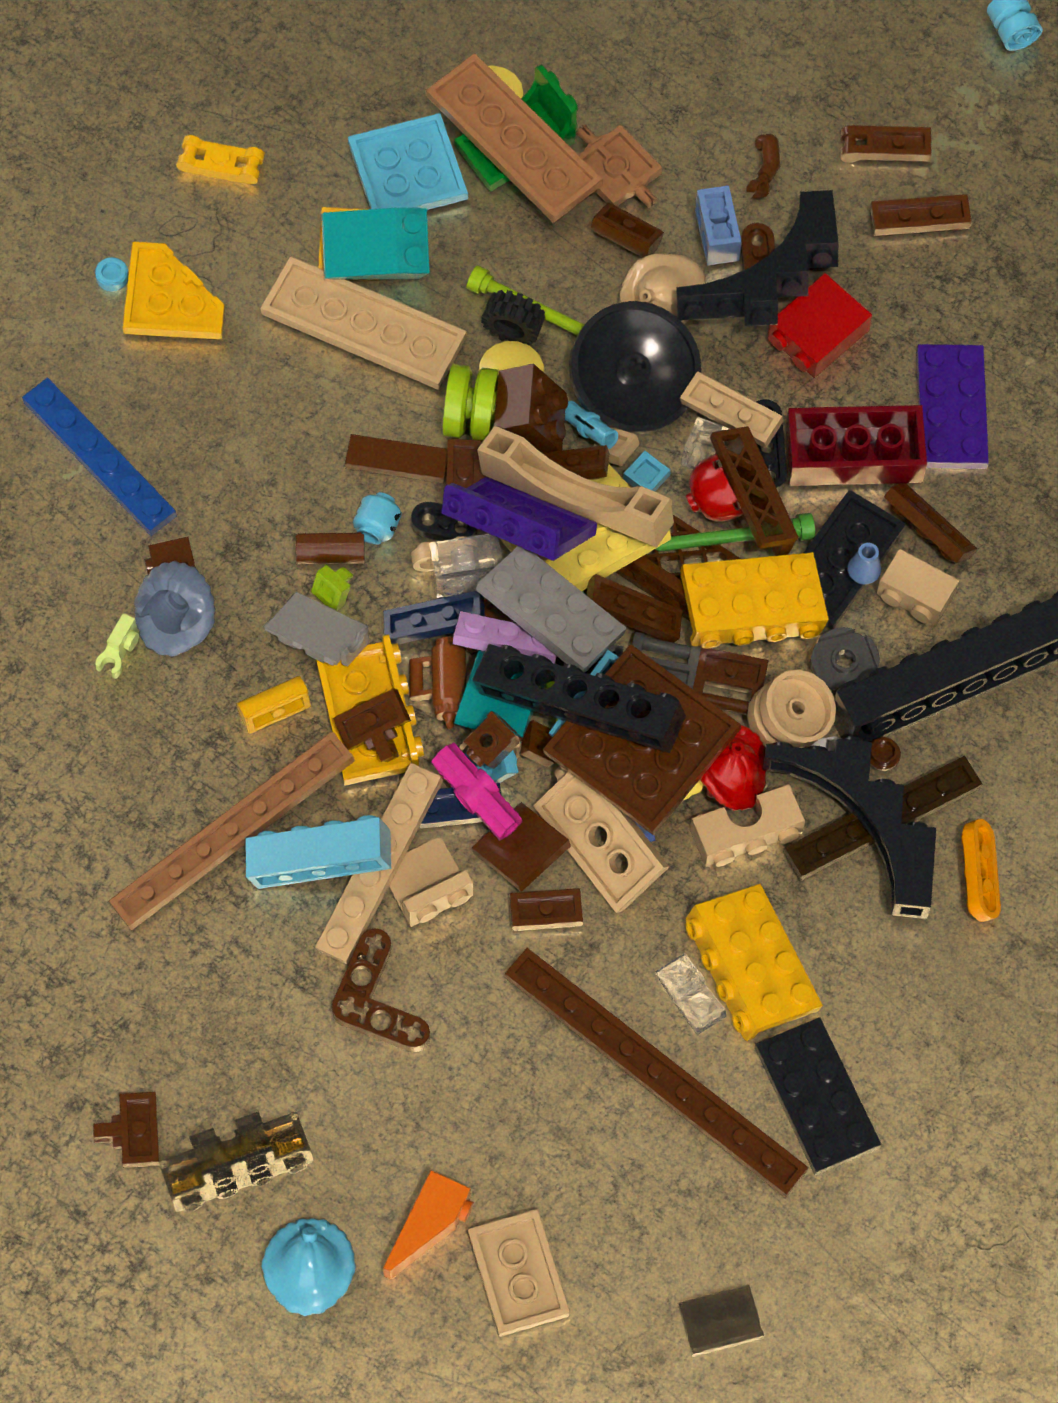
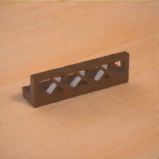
[710,426,798,556]

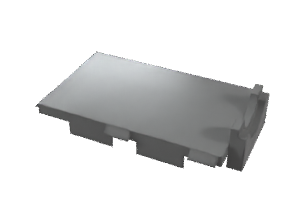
[263,592,369,667]

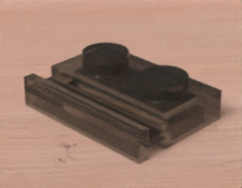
[678,1284,764,1357]

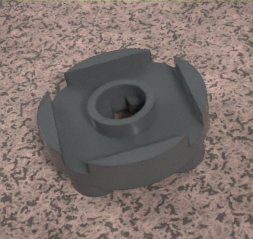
[810,627,880,695]

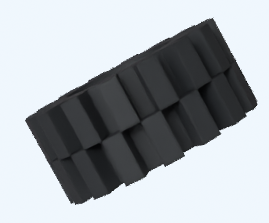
[481,290,546,345]

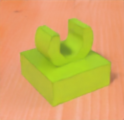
[311,564,354,611]

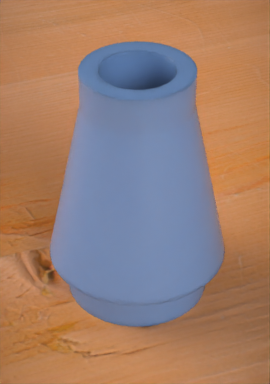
[848,543,882,585]

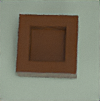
[520,720,556,767]

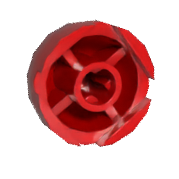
[686,453,744,522]

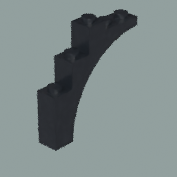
[676,190,839,326]
[762,736,936,919]

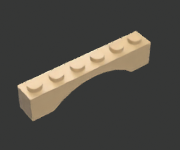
[477,426,674,548]

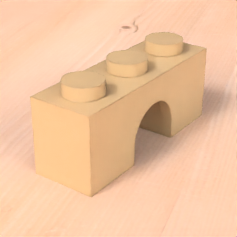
[690,784,805,867]

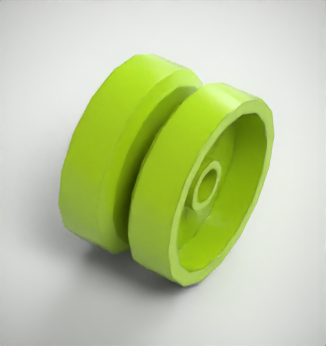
[443,364,499,442]

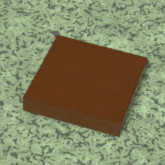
[472,802,571,892]

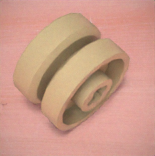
[747,669,836,748]

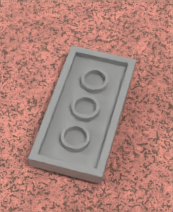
[476,546,626,673]

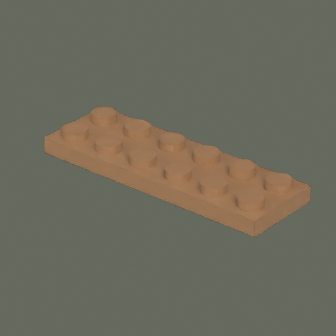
[426,53,602,223]

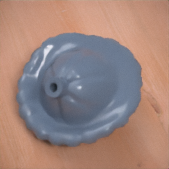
[134,561,215,657]

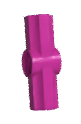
[431,742,522,840]

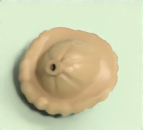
[619,253,706,324]

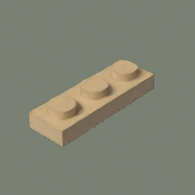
[680,371,783,448]

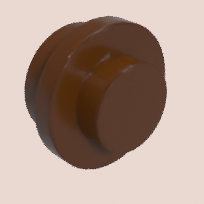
[870,737,901,771]

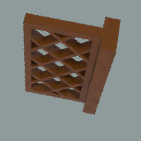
[615,515,741,621]

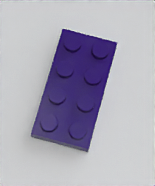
[916,344,989,469]

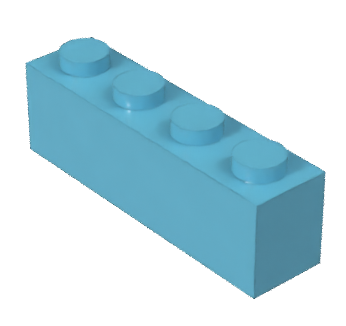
[245,815,392,889]

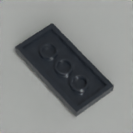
[803,489,906,630]
[755,1017,882,1176]

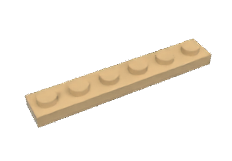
[315,763,444,965]

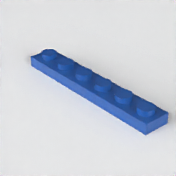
[22,377,177,537]

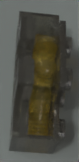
[158,1111,314,1212]

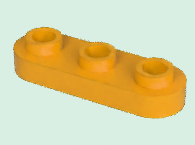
[961,819,1001,922]

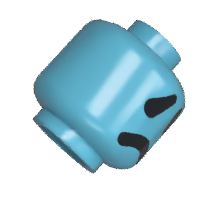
[352,492,402,545]

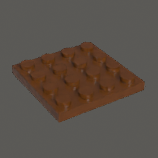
[543,644,741,835]

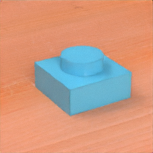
[623,451,671,491]

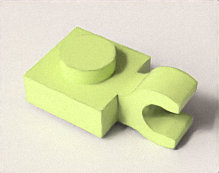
[95,613,140,679]

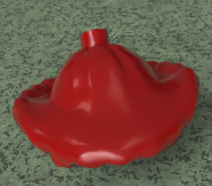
[700,725,766,811]

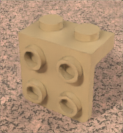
[389,838,473,927]

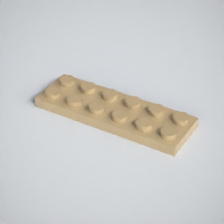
[261,256,467,390]

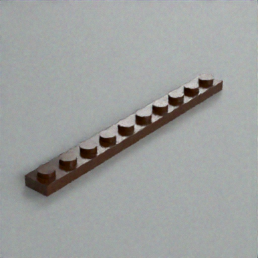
[505,947,809,1198]

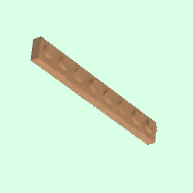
[109,731,355,931]

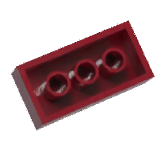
[785,405,927,486]

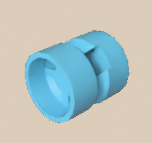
[986,0,1043,51]

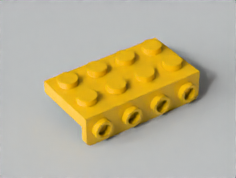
[680,552,829,649]
[316,634,424,786]
[686,883,823,1041]

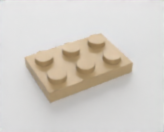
[468,1209,570,1337]

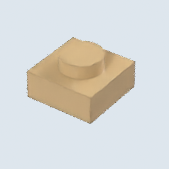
[593,427,640,467]

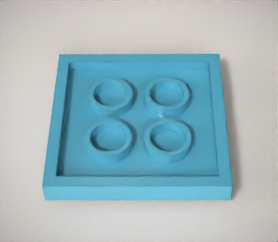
[348,113,468,210]

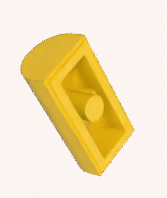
[236,676,311,734]

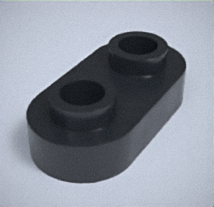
[411,502,478,542]

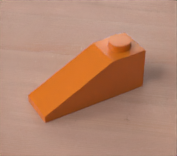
[383,1170,474,1280]

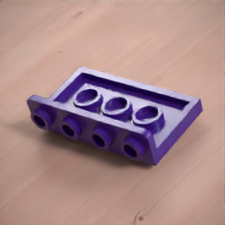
[442,477,597,561]

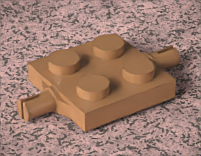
[576,125,662,208]

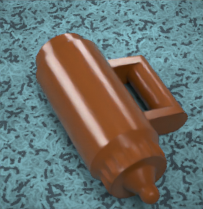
[409,637,466,729]

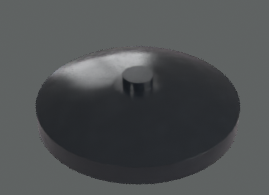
[569,301,701,434]

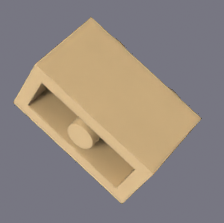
[877,549,959,626]

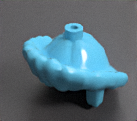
[261,1218,356,1316]

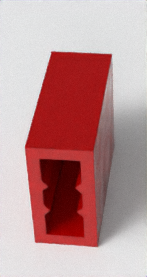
[768,273,872,379]

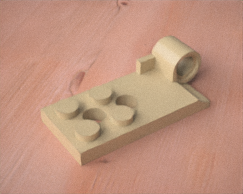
[533,766,669,913]

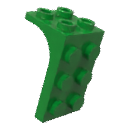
[454,64,578,192]

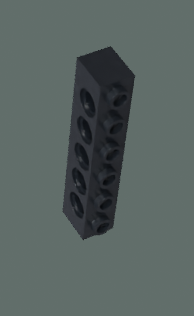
[472,644,686,753]

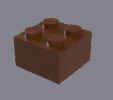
[494,363,568,453]

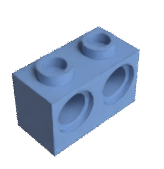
[695,185,742,266]

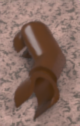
[746,134,780,199]

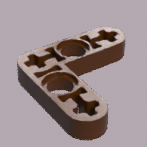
[332,928,430,1053]

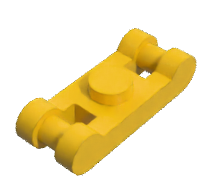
[176,135,265,185]

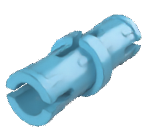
[565,401,619,449]

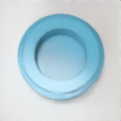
[95,257,129,292]

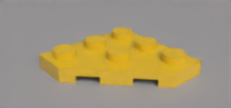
[123,242,225,340]

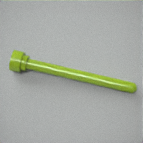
[466,265,584,335]

